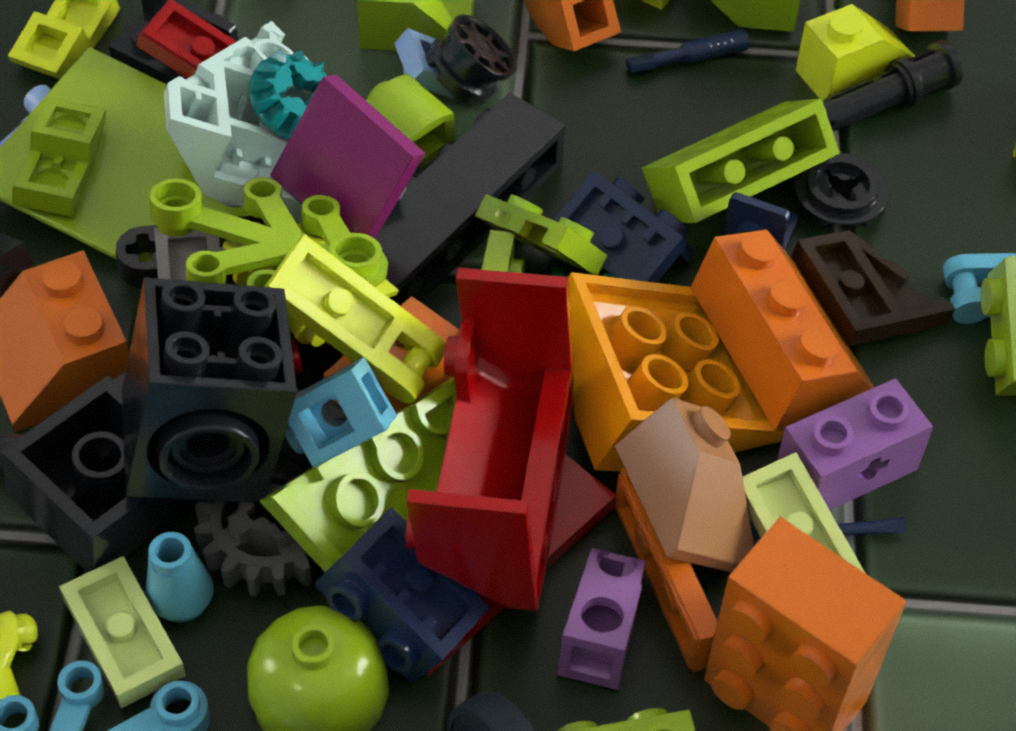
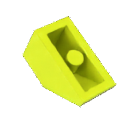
[795,4,915,100]

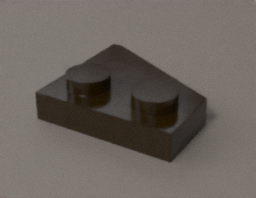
[791,230,955,347]

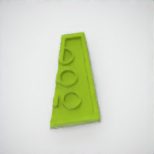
[260,377,457,572]

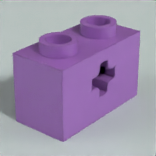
[777,378,933,510]

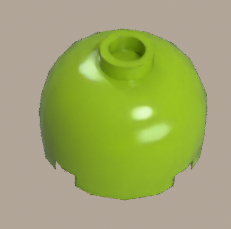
[247,605,389,731]

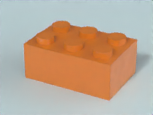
[704,517,907,731]

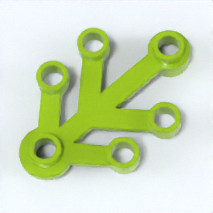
[149,177,388,287]

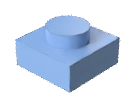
[394,28,454,99]

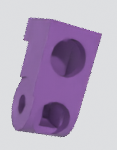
[557,548,647,690]

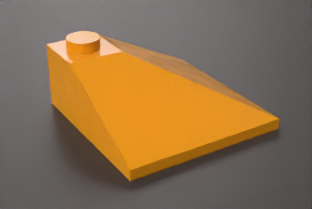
[568,272,785,472]

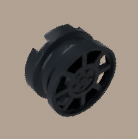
[426,14,517,105]

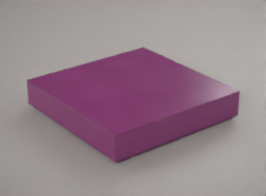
[270,74,426,239]

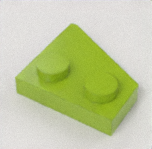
[475,194,608,275]

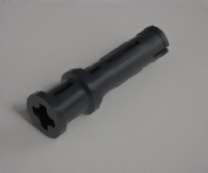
[822,40,963,132]

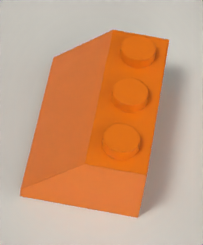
[690,230,875,431]

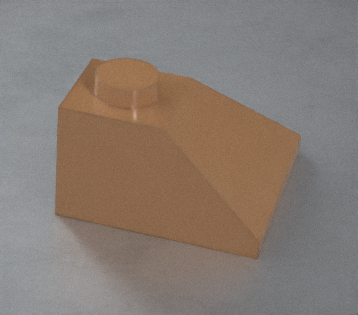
[615,397,754,572]

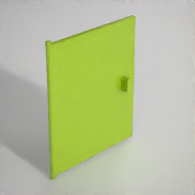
[0,47,250,262]

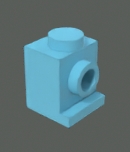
[285,357,397,468]

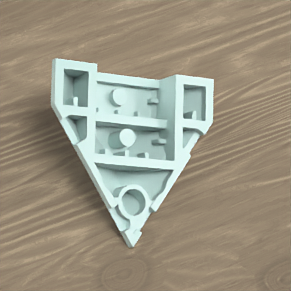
[164,21,406,223]

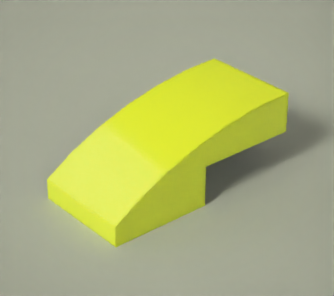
[8,0,121,79]

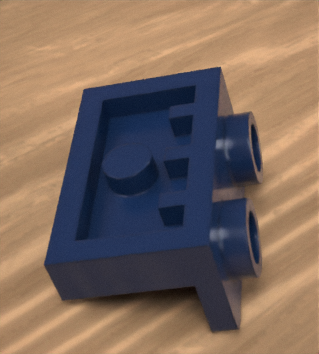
[553,170,695,283]
[315,507,490,683]

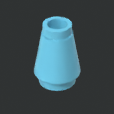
[145,532,214,623]

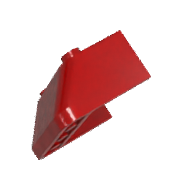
[405,268,574,612]

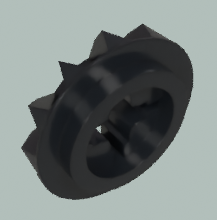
[793,153,889,231]

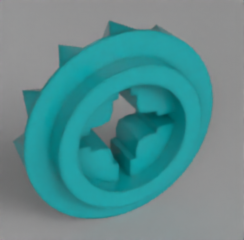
[249,49,327,140]

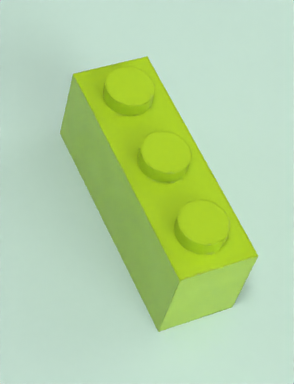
[642,98,840,223]

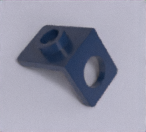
[723,193,798,250]

